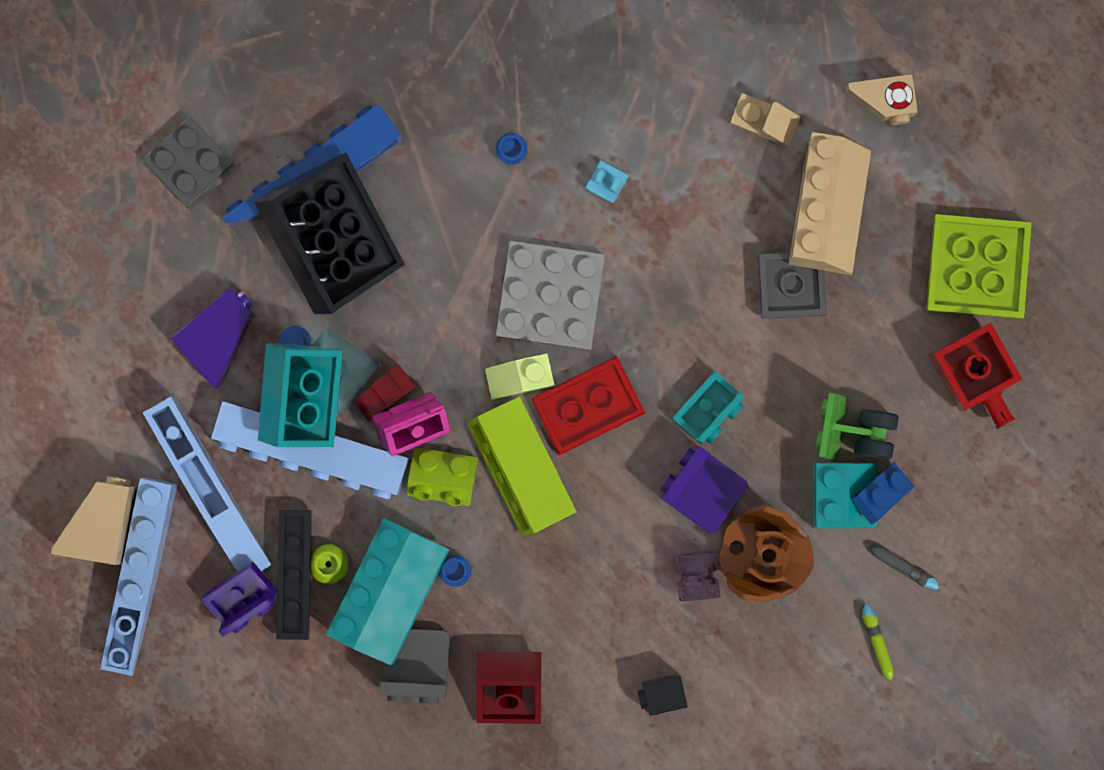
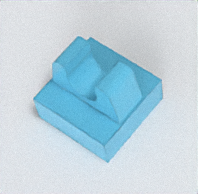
[585,160,629,204]

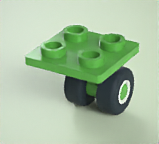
[816,392,899,461]

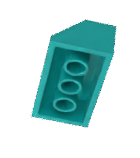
[326,518,450,666]

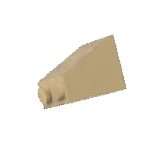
[51,476,138,565]

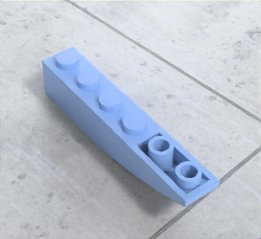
[143,397,272,571]
[100,477,177,676]

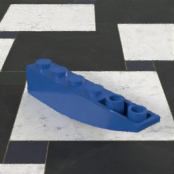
[222,104,403,226]

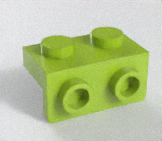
[407,447,478,506]

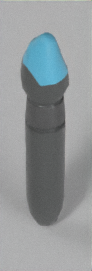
[870,545,939,590]

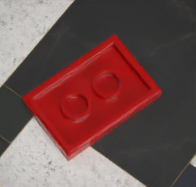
[531,356,645,456]

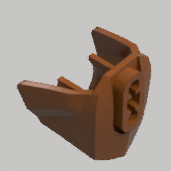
[718,506,814,603]

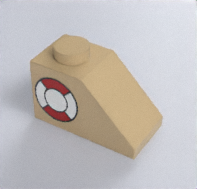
[845,74,918,125]

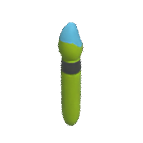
[862,604,894,680]

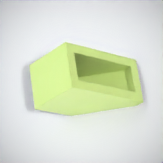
[485,354,554,400]

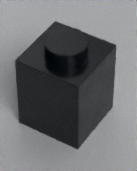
[637,673,688,716]

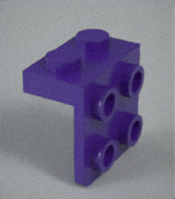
[660,446,748,533]

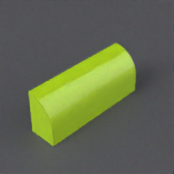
[466,397,577,538]

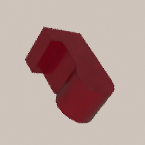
[353,364,417,422]

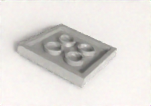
[496,241,605,350]

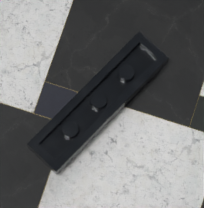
[276,510,312,640]

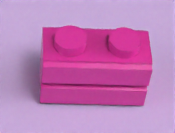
[372,392,450,457]

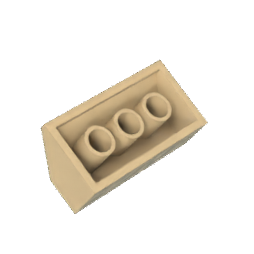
[788,132,871,275]

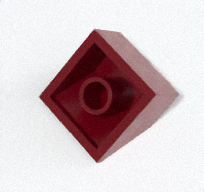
[476,651,542,724]

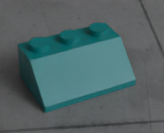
[258,344,343,447]

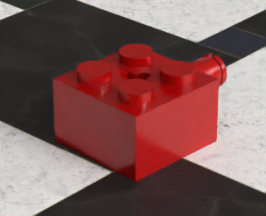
[929,323,1023,429]

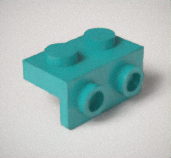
[672,371,745,444]

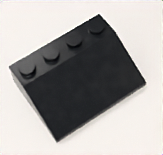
[254,153,405,314]

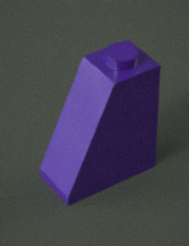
[171,288,254,389]

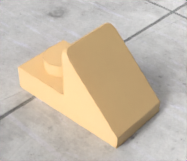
[730,93,801,147]

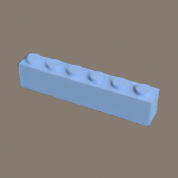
[211,401,410,500]

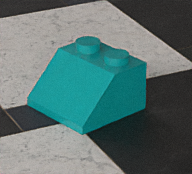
[812,463,877,528]

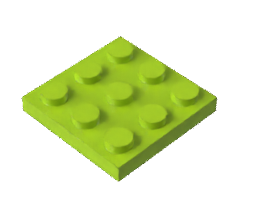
[926,214,1032,319]

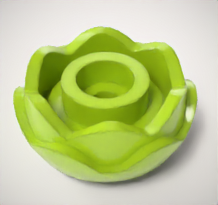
[310,544,348,585]

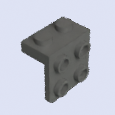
[380,629,450,704]

